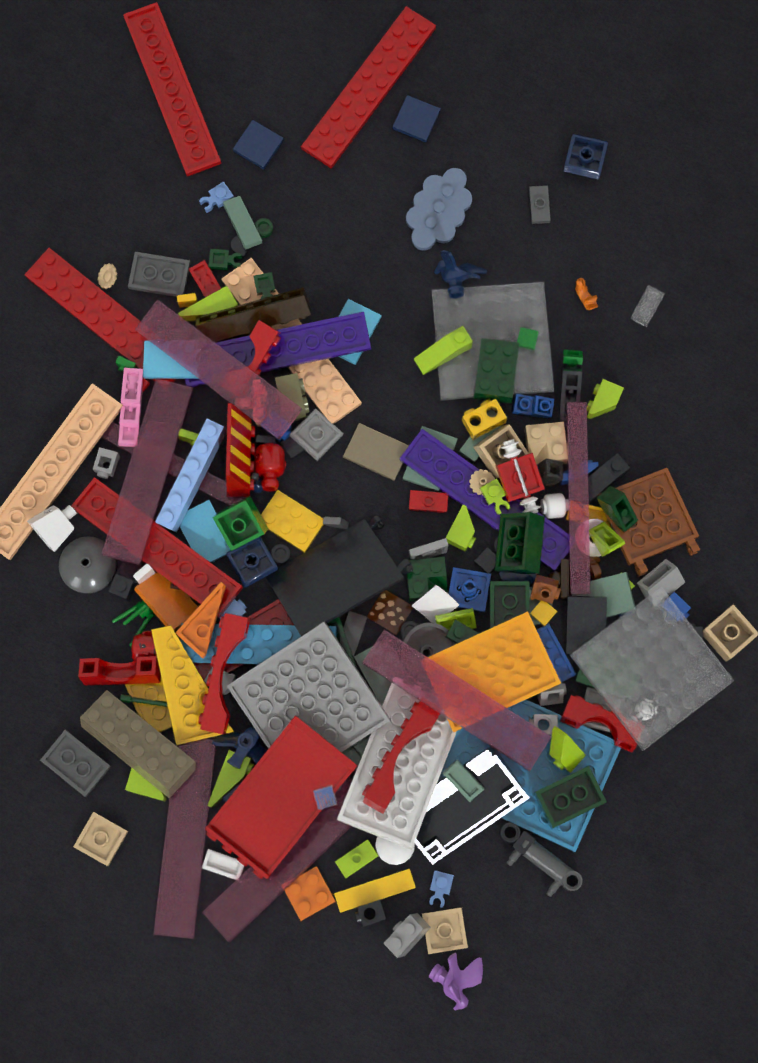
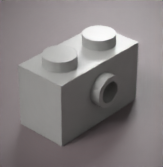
[637,559,685,606]
[384,913,431,958]

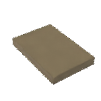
[343,423,409,481]

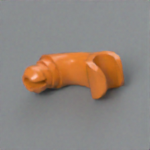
[575,278,598,310]

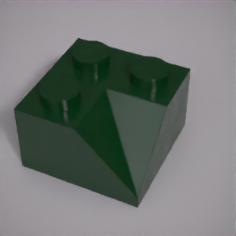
[407,557,448,602]

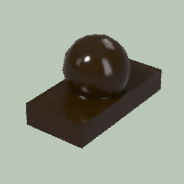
[548,559,571,600]

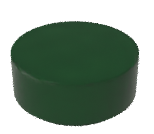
[255,218,273,238]

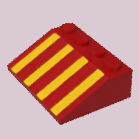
[226,403,255,497]

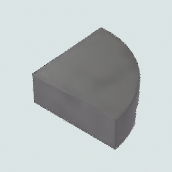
[323,517,349,529]

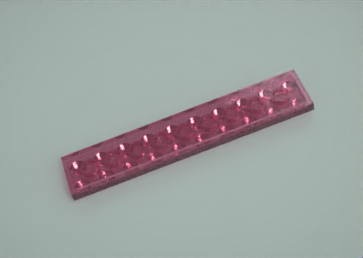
[135,299,302,440]
[102,378,193,565]
[362,630,551,771]
[154,739,216,939]
[202,777,352,943]

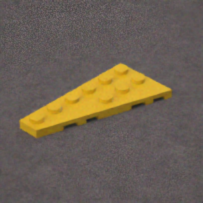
[151,625,234,745]

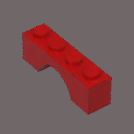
[221,320,281,398]
[78,656,161,686]
[559,695,644,752]

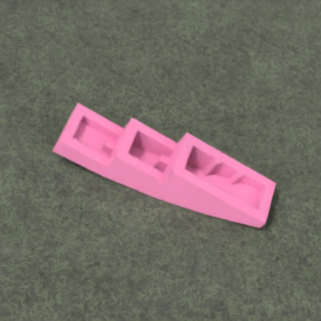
[118,368,143,447]

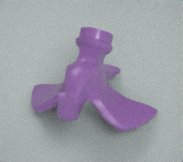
[429,953,483,1010]

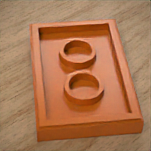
[134,572,198,631]

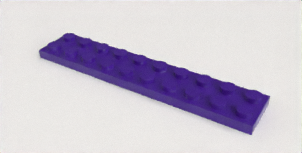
[185,312,372,388]
[399,429,576,571]

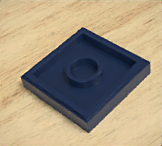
[393,95,441,142]
[233,120,284,169]

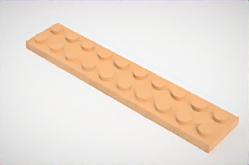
[221,258,362,424]
[0,384,123,560]

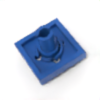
[449,567,491,613]

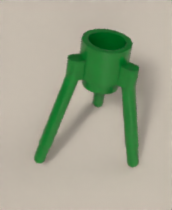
[112,601,154,647]

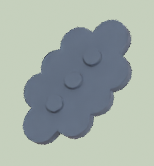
[406,168,472,251]

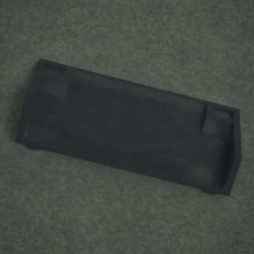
[415,745,529,864]

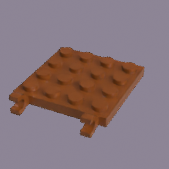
[597,468,700,577]

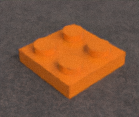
[282,866,336,921]

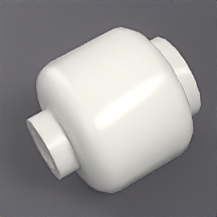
[540,493,570,519]

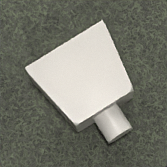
[27,505,77,552]

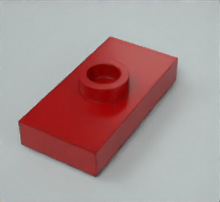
[189,260,222,298]
[409,490,448,513]

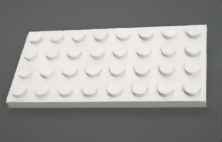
[337,677,457,850]

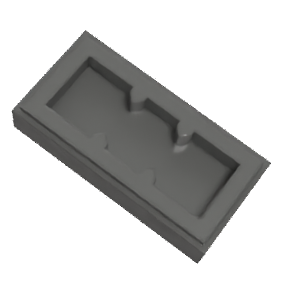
[529,186,550,224]

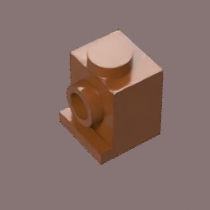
[530,574,561,604]

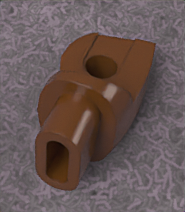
[580,554,602,580]

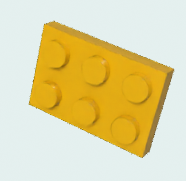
[261,490,324,553]

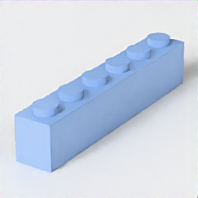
[155,419,227,532]

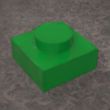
[563,350,583,366]
[116,356,138,373]

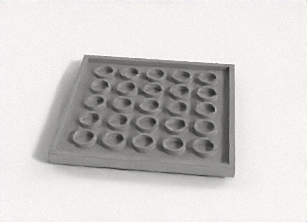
[227,621,391,752]

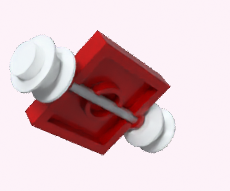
[495,439,545,513]

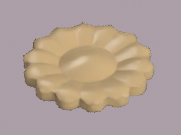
[98,263,117,289]
[469,469,495,495]

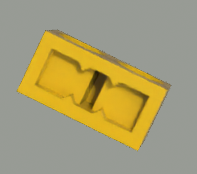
[462,399,507,440]

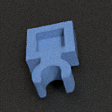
[199,182,234,213]
[429,870,454,908]

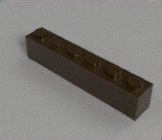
[195,287,311,345]

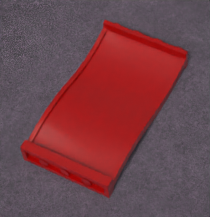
[205,715,358,879]

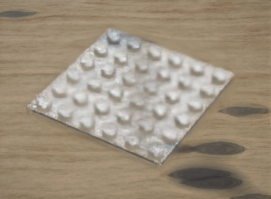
[432,282,554,400]
[570,587,734,751]

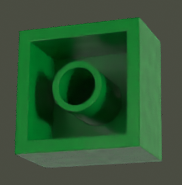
[212,496,268,551]

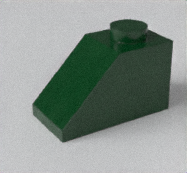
[597,486,638,533]

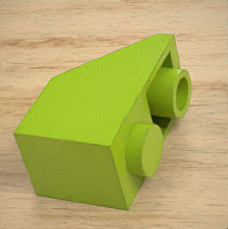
[585,379,624,419]

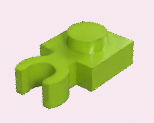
[479,478,510,515]

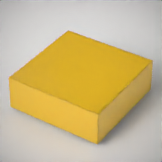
[177,293,198,308]
[530,601,557,627]

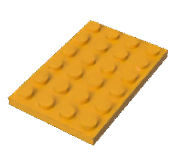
[421,612,561,733]

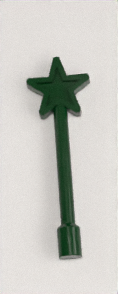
[120,694,167,707]

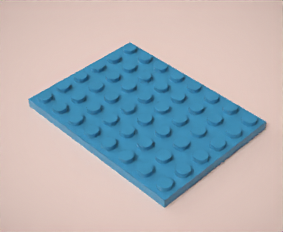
[437,700,621,852]

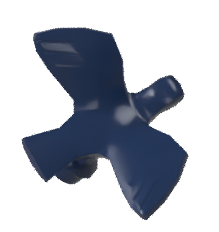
[434,250,487,299]
[212,726,267,769]

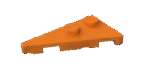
[175,582,226,659]

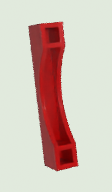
[198,613,251,734]
[362,698,442,814]

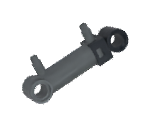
[500,823,583,897]

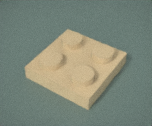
[73,812,128,866]
[422,908,468,954]

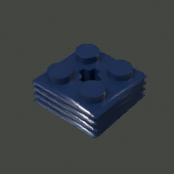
[564,134,608,179]
[226,537,278,587]

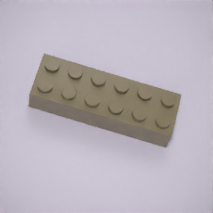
[80,690,196,798]

